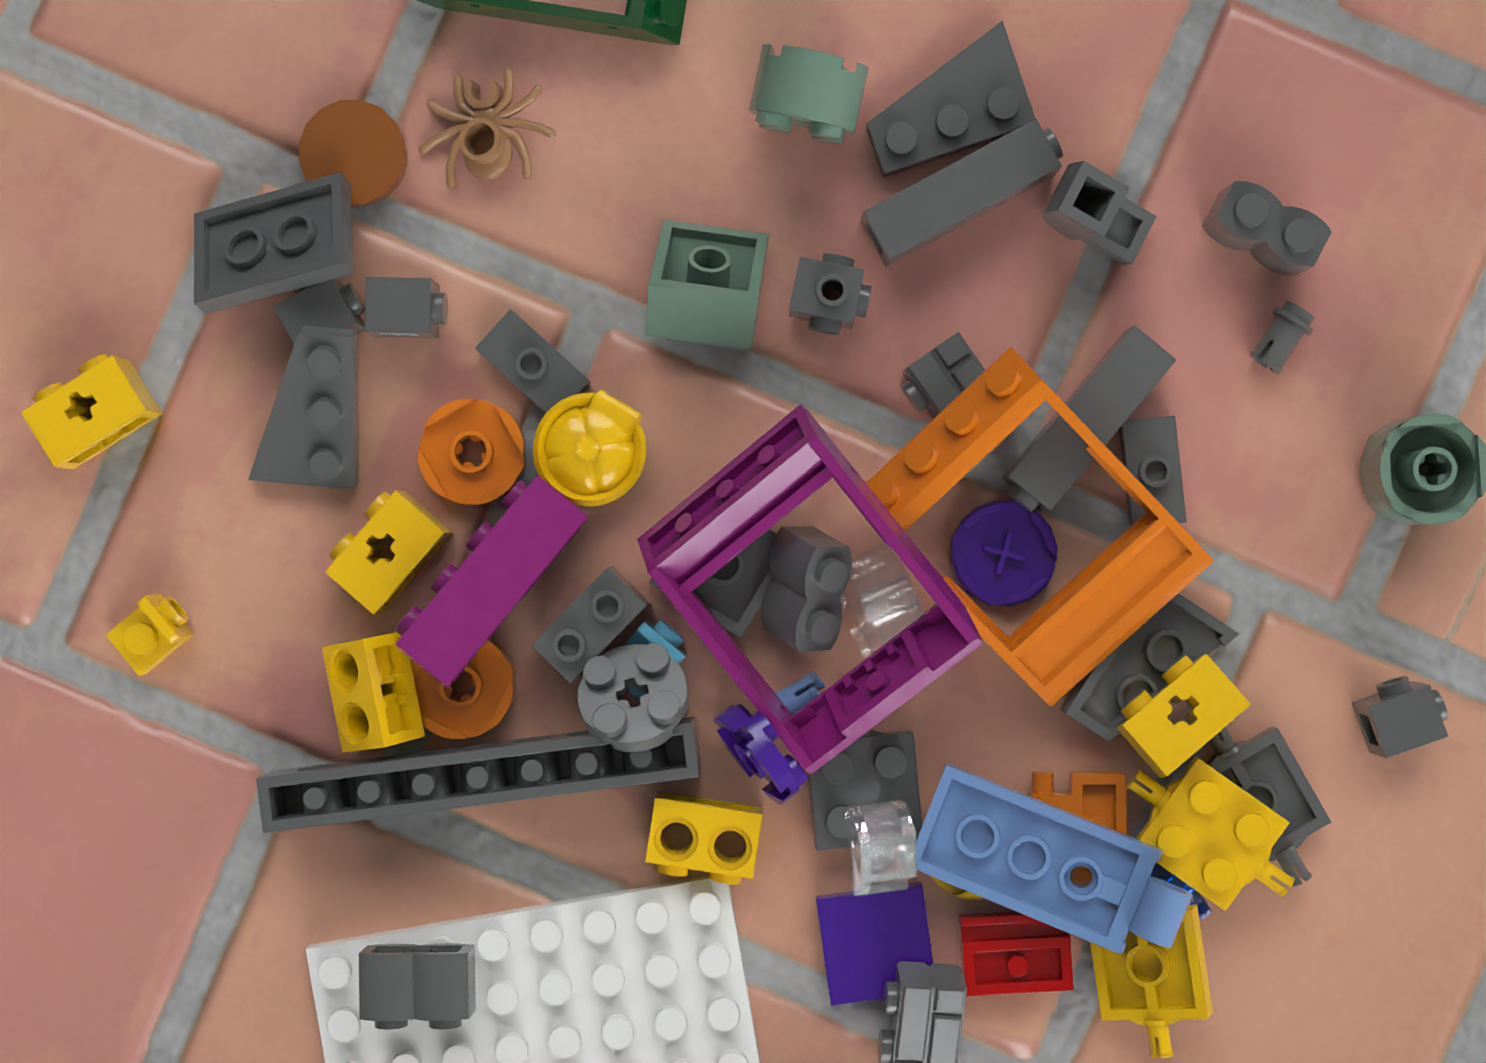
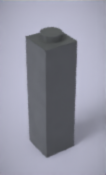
[861,119,1063,267]
[1002,325,1176,513]

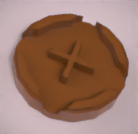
[299,100,407,208]

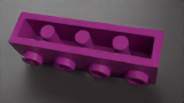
[395,475,588,689]

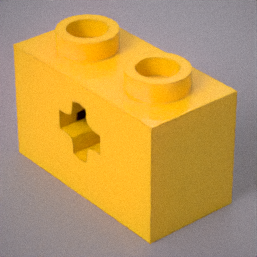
[20,354,163,469]
[325,490,453,615]
[1116,654,1251,778]

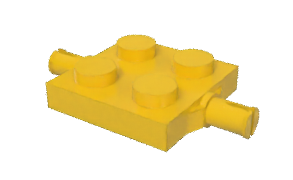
[1126,756,1295,911]
[1090,905,1213,1059]

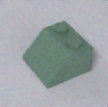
[645,220,769,350]

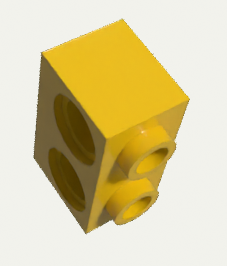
[322,632,425,753]
[645,791,763,885]

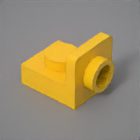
[105,594,194,676]

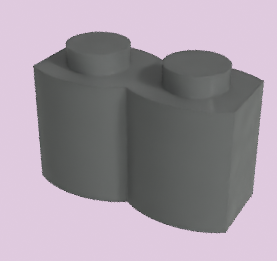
[1202,181,1332,275]
[761,526,852,652]
[359,943,476,1030]

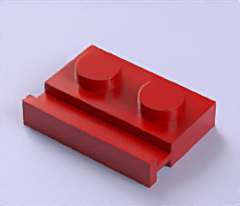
[959,911,1074,997]

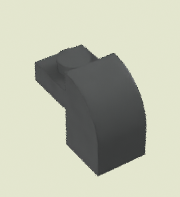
[1043,161,1157,265]

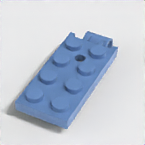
[907,763,1192,954]

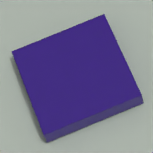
[816,882,933,1006]

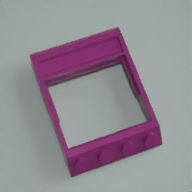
[637,404,984,774]

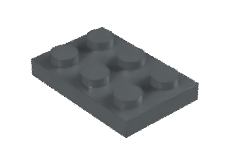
[194,172,354,314]

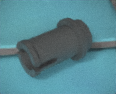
[1249,301,1314,374]

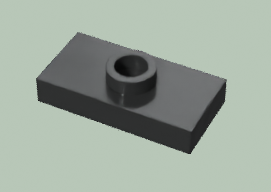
[475,309,591,413]
[1119,416,1187,526]

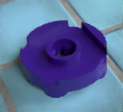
[713,704,808,805]

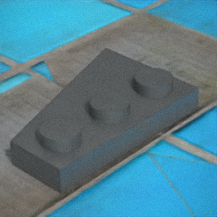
[866,21,1036,177]
[1060,593,1239,741]

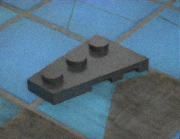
[248,326,359,489]

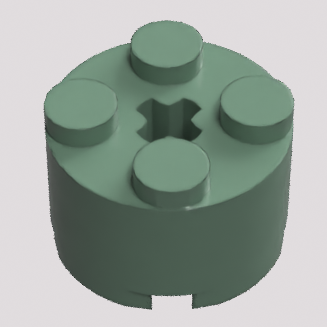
[749,44,869,145]
[1360,414,1486,525]

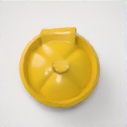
[533,389,646,506]

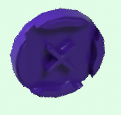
[949,500,1058,607]

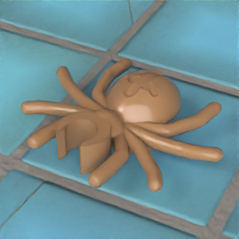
[418,68,556,189]

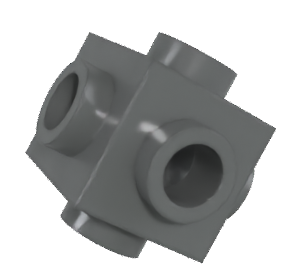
[788,253,872,335]

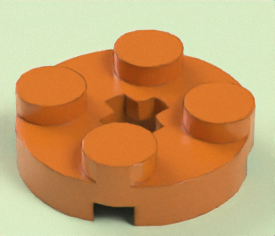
[417,398,527,505]
[411,639,516,740]

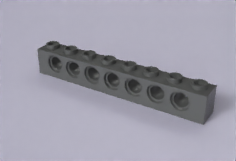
[256,716,701,833]

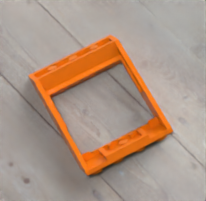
[866,347,1214,706]

